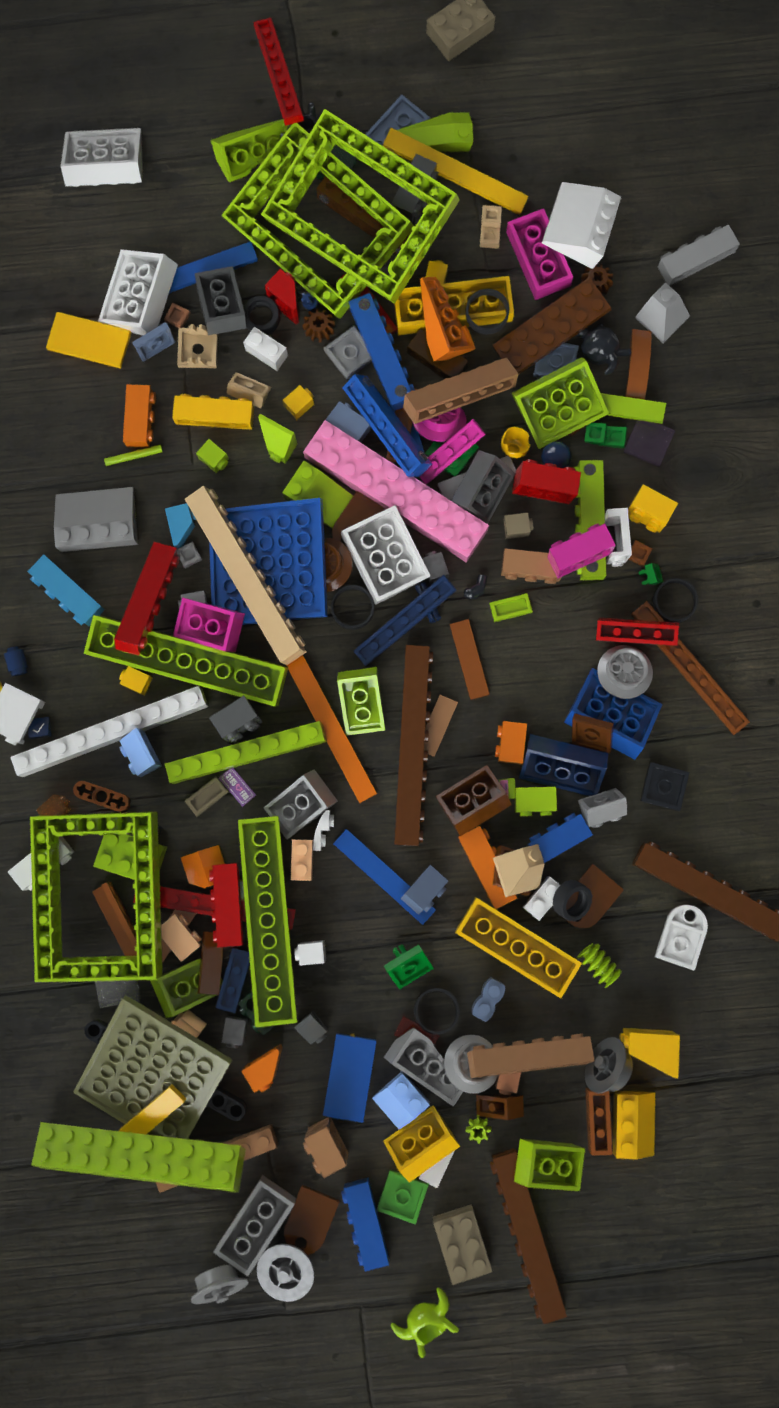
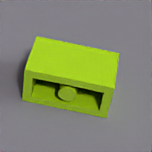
[515,787,557,816]

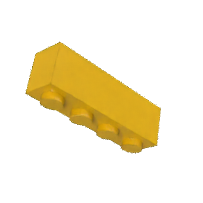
[173,394,254,430]

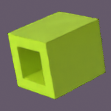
[196,439,229,473]

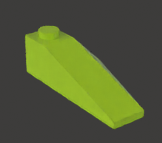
[211,119,289,182]

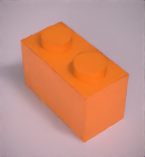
[495,721,527,765]

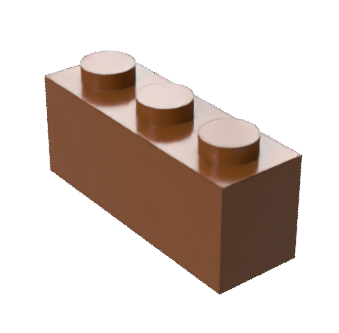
[585,1088,612,1156]

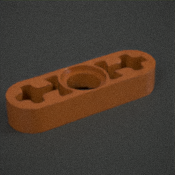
[73,781,130,812]

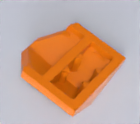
[181,845,225,888]

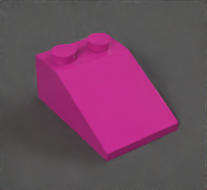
[173,598,245,652]

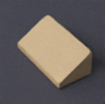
[227,372,271,408]

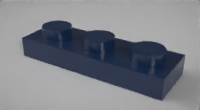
[216,948,250,1013]

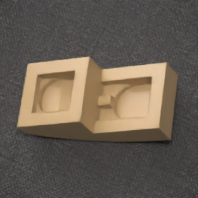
[480,205,502,248]

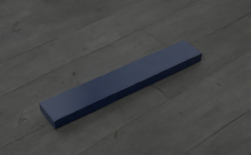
[354,575,457,666]

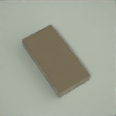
[185,777,228,817]

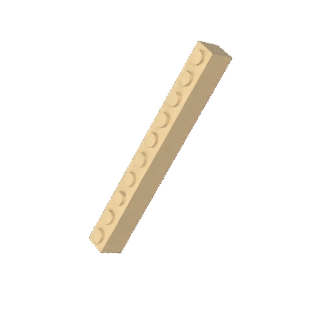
[185,486,306,665]

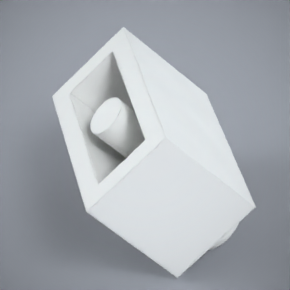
[243,327,288,371]
[522,876,560,921]
[295,940,326,965]

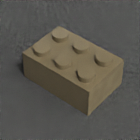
[427,0,495,61]
[433,1204,492,1285]

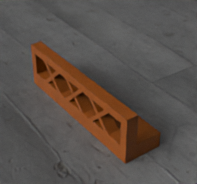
[92,882,137,956]

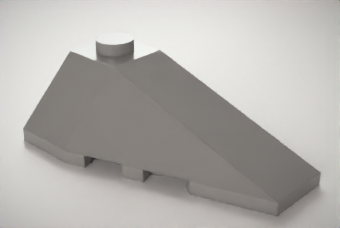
[384,1028,463,1107]

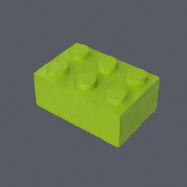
[93,833,167,880]
[514,1139,585,1191]

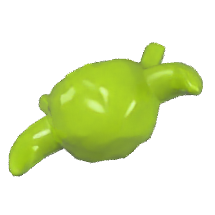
[391,1288,459,1358]

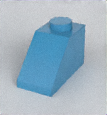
[165,503,196,549]

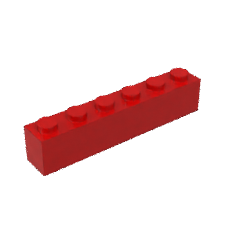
[114,542,179,655]

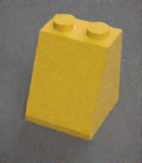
[619,1028,680,1078]

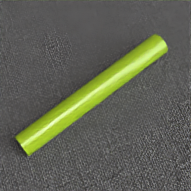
[104,445,163,466]

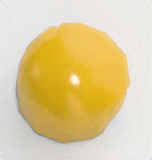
[501,426,531,458]

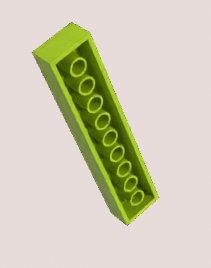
[83,615,288,706]
[238,816,297,1027]
[31,1122,246,1193]

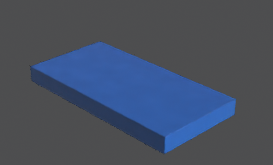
[323,1033,377,1123]

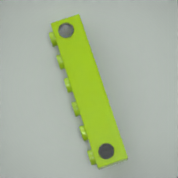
[574,460,606,580]

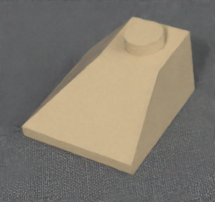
[493,844,545,897]

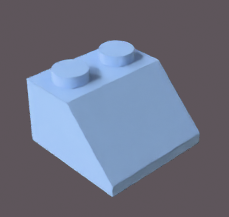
[119,728,162,777]
[372,1071,430,1129]

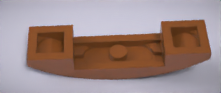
[625,329,652,400]

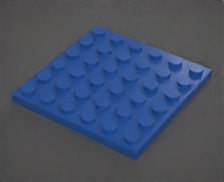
[209,498,328,625]

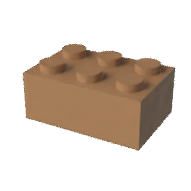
[303,1117,349,1178]

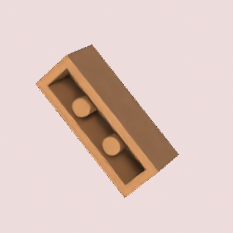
[501,549,562,584]

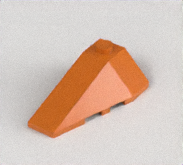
[420,277,476,361]

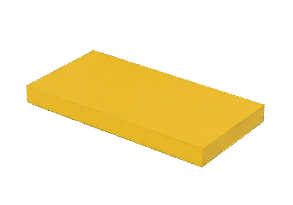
[46,312,131,368]

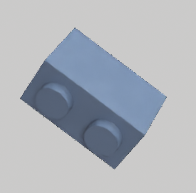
[326,401,372,443]
[401,865,448,915]

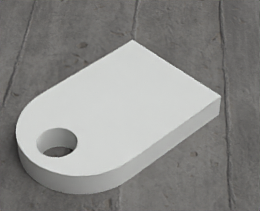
[654,905,708,971]

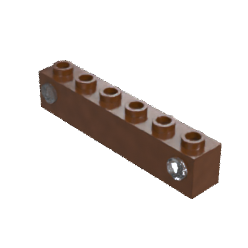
[316,177,411,254]

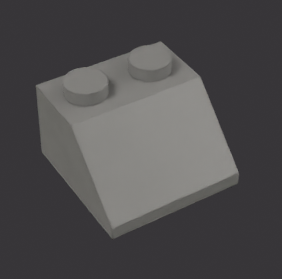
[578,788,627,828]

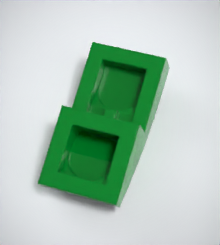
[585,423,627,448]

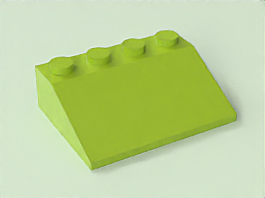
[512,357,609,449]

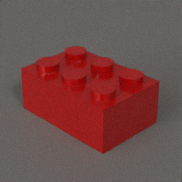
[512,460,581,504]

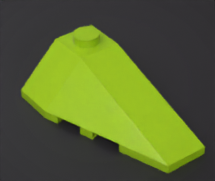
[397,112,473,152]

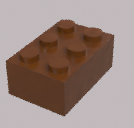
[436,765,512,836]

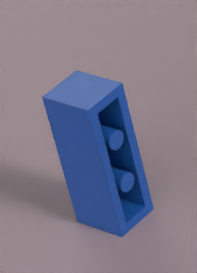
[527,813,593,863]

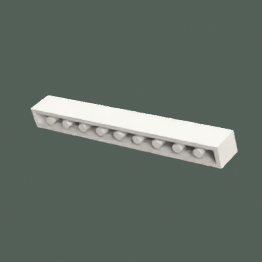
[11,686,209,777]

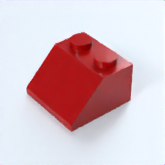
[265,269,299,325]

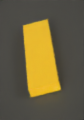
[118,1084,186,1134]

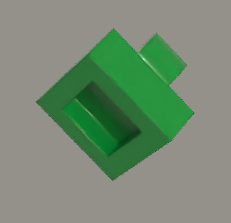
[639,563,664,585]

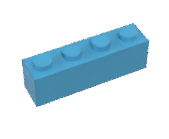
[27,554,105,626]

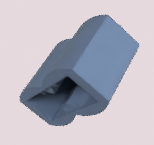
[472,977,505,1022]

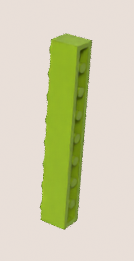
[165,721,327,784]

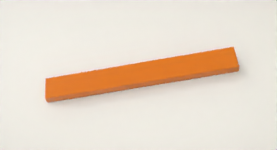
[286,655,377,803]

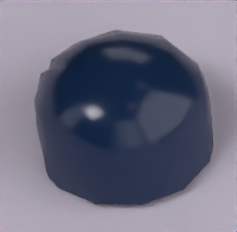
[541,442,572,469]

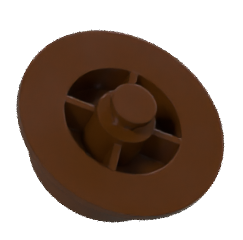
[324,538,353,592]

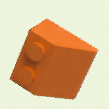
[242,1044,283,1093]

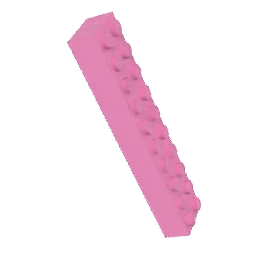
[303,420,489,563]

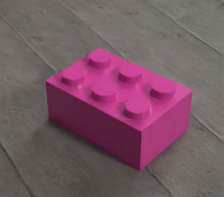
[547,524,615,579]

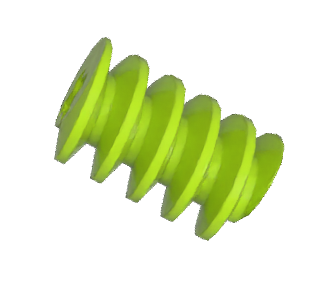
[577,943,622,988]

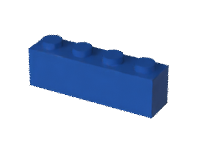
[341,1178,389,1272]

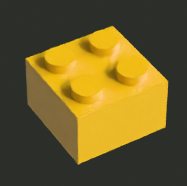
[628,484,678,533]

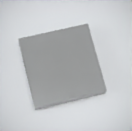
[323,326,372,380]

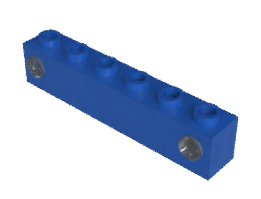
[348,293,415,411]
[342,374,432,477]

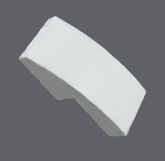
[313,810,334,851]

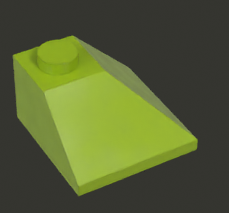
[258,414,297,464]

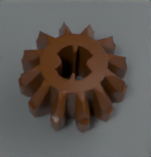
[581,263,613,294]
[302,308,335,343]

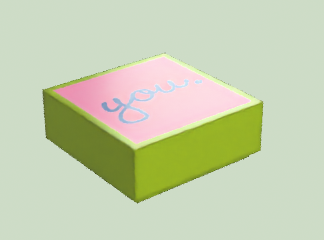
[499,778,516,799]

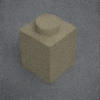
[503,513,533,539]

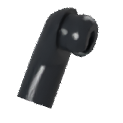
[464,575,487,600]

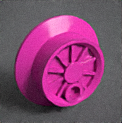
[412,407,466,442]

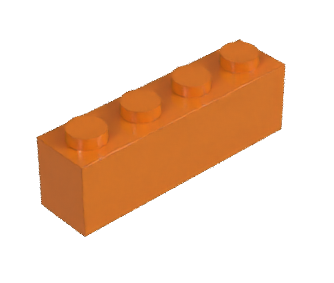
[458,826,517,909]

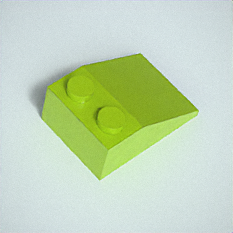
[282,461,353,529]
[337,667,385,736]
[150,958,223,1018]

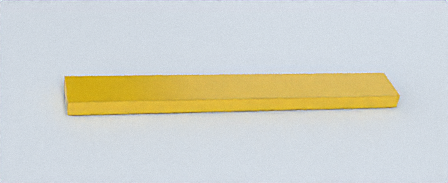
[383,128,528,215]

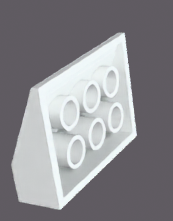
[61,128,143,187]
[542,182,621,269]
[98,250,178,335]
[341,505,430,605]

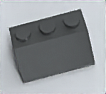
[451,450,515,524]

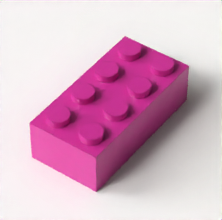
[506,208,573,300]

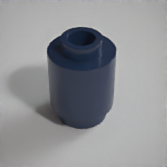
[4,646,28,677]

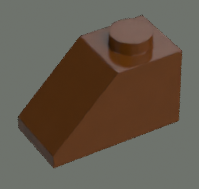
[476,1094,524,1120]

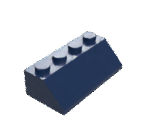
[519,734,608,796]

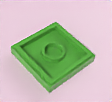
[377,1169,429,1224]

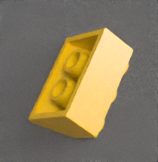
[613,1091,655,1159]
[383,1105,460,1183]

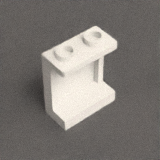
[605,508,632,567]
[0,683,45,746]

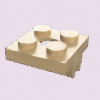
[177,324,218,368]

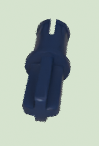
[301,292,319,312]

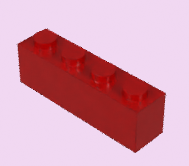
[596,618,679,646]
[209,863,244,947]

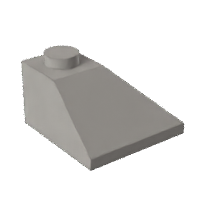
[635,282,690,343]

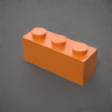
[123,384,156,448]

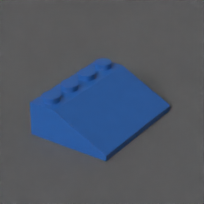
[564,668,662,760]

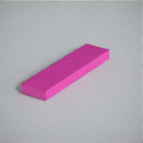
[420,419,486,485]

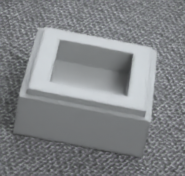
[177,542,202,568]

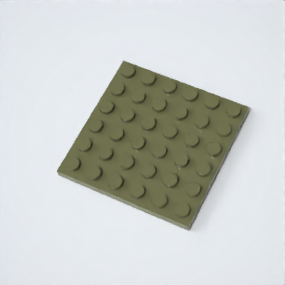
[73,995,232,1139]

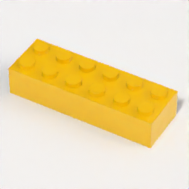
[394,276,514,335]
[455,897,582,998]

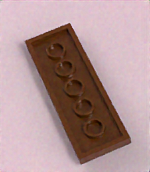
[493,277,612,375]

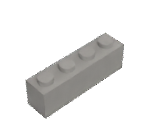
[658,224,740,286]

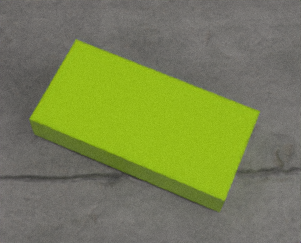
[489,593,533,622]

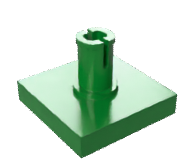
[384,944,434,990]

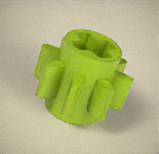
[466,1115,492,1144]

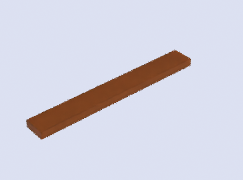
[631,601,750,735]

